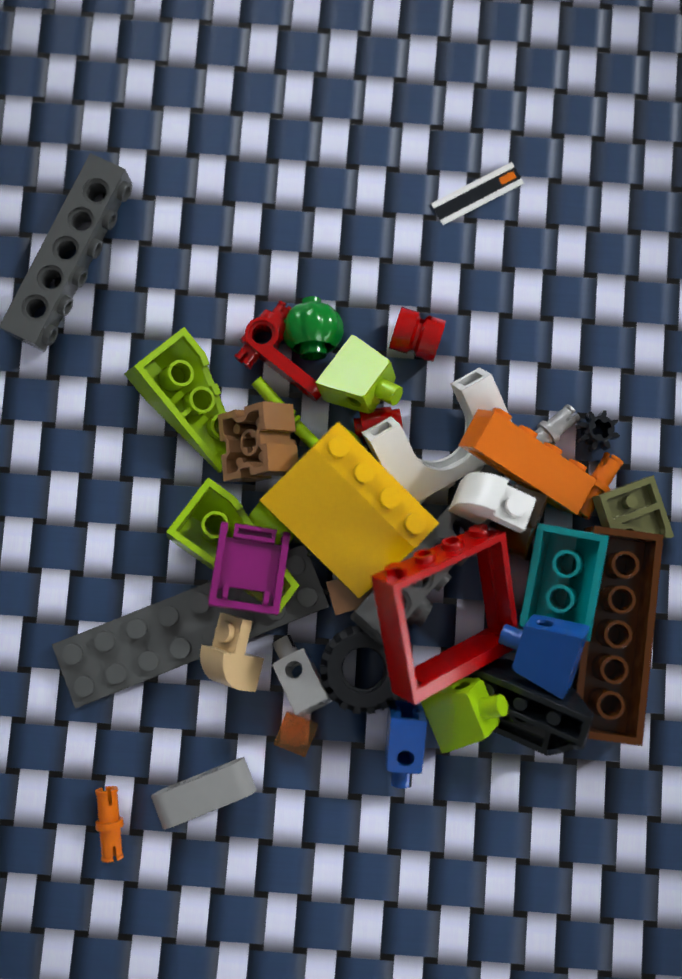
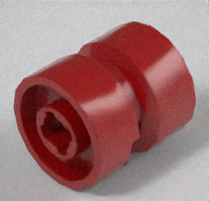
[389,307,446,362]

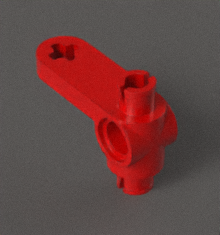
[234,300,321,402]

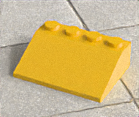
[259,422,439,598]

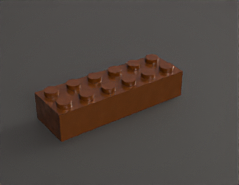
[572,526,664,746]

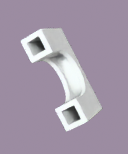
[361,368,513,504]

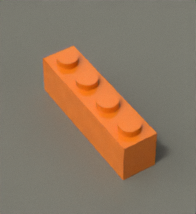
[458,407,597,515]

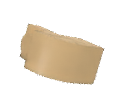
[200,612,264,692]

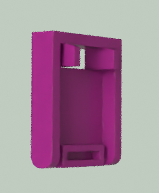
[208,522,290,616]

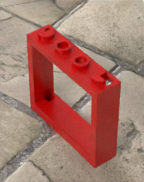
[371,524,518,705]

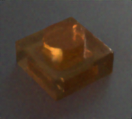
[274,711,318,757]

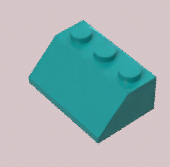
[519,523,609,642]

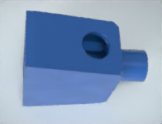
[498,615,590,700]
[385,700,427,789]

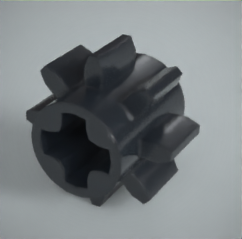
[576,410,620,452]

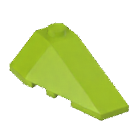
[124,327,226,473]
[166,477,299,614]

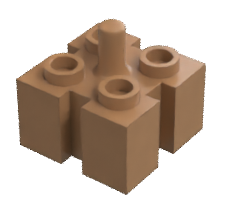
[218,401,298,482]

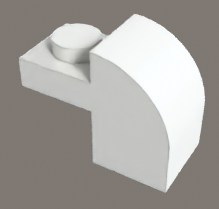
[448,472,536,533]

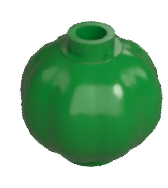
[283,296,344,361]

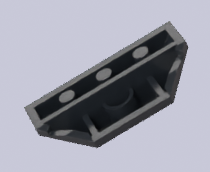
[464,658,594,756]

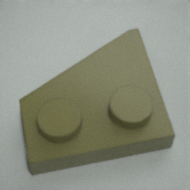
[592,475,674,539]

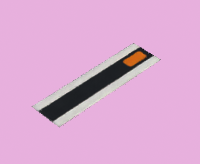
[431,162,524,225]

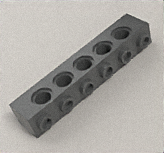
[0,153,132,352]
[349,464,513,646]

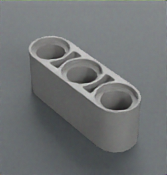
[151,757,257,829]

